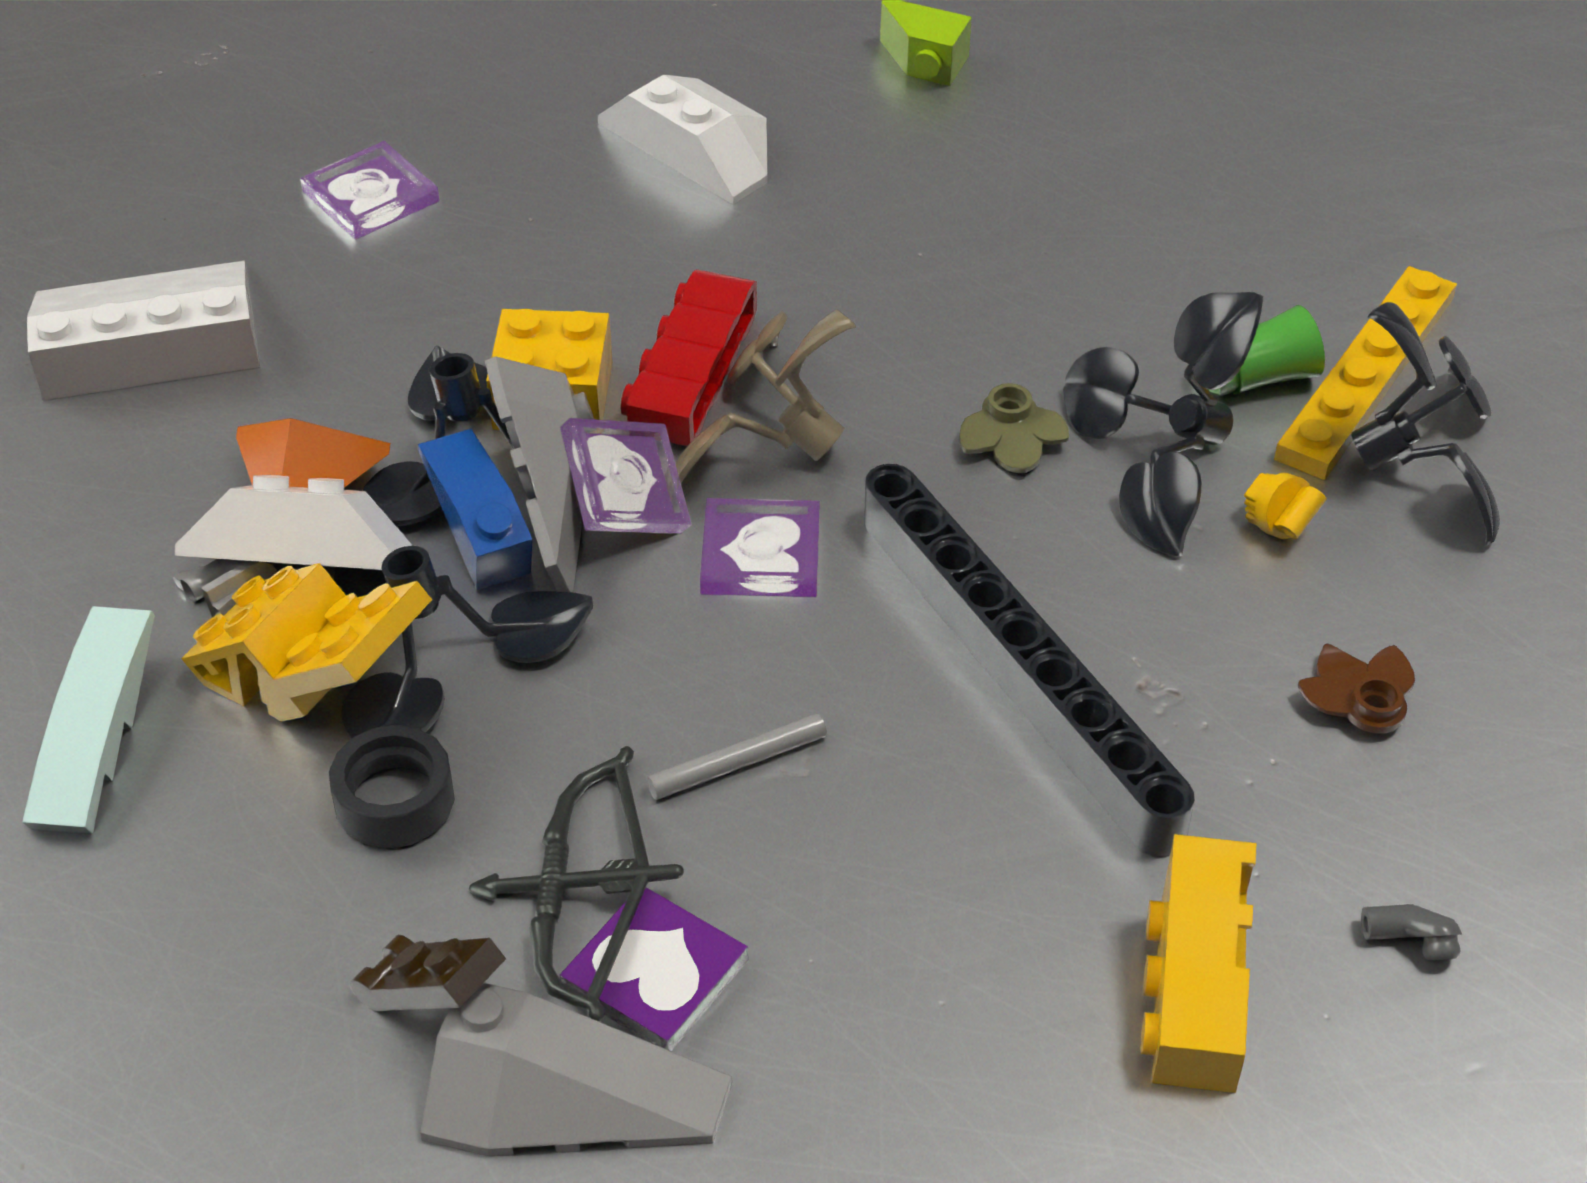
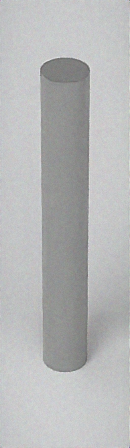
[647,713,827,800]

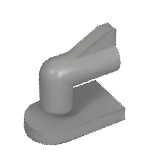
[173,559,278,617]

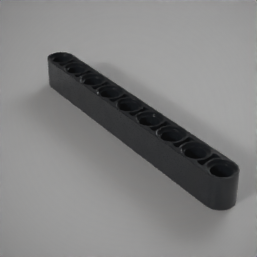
[864,464,1195,857]

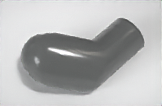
[1361,904,1462,960]

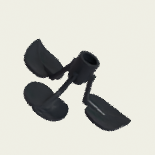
[1063,292,1263,556]
[1351,302,1500,546]
[363,346,514,526]
[334,546,593,738]

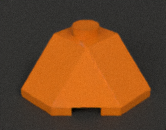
[236,418,391,488]

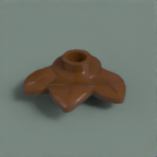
[1297,643,1415,733]

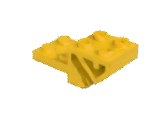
[181,563,432,722]

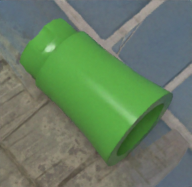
[1209,305,1325,396]

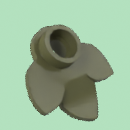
[959,383,1069,473]

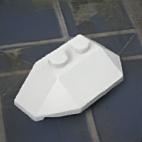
[598,75,767,205]
[175,475,413,570]

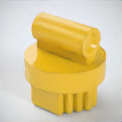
[1244,473,1327,539]

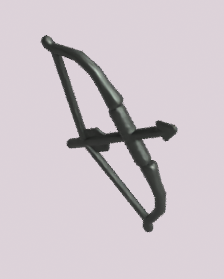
[469,746,684,1022]

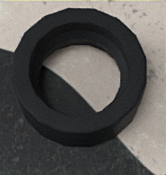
[329,725,455,848]

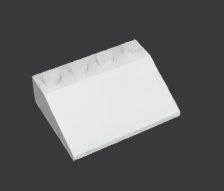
[27,261,260,401]

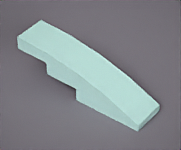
[22,606,155,834]

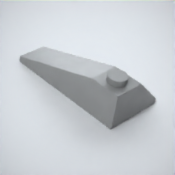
[485,356,595,592]
[420,983,732,1156]

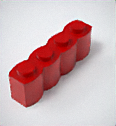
[620,269,757,446]

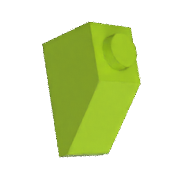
[880,0,972,86]

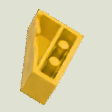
[1141,834,1257,1093]

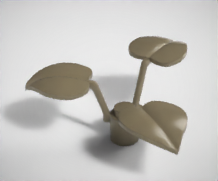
[668,309,856,505]

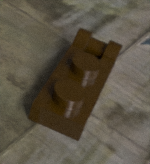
[350,935,506,1011]

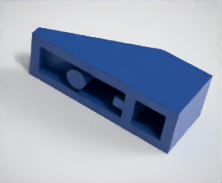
[418,428,533,591]

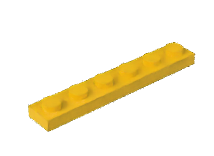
[1274,266,1457,481]

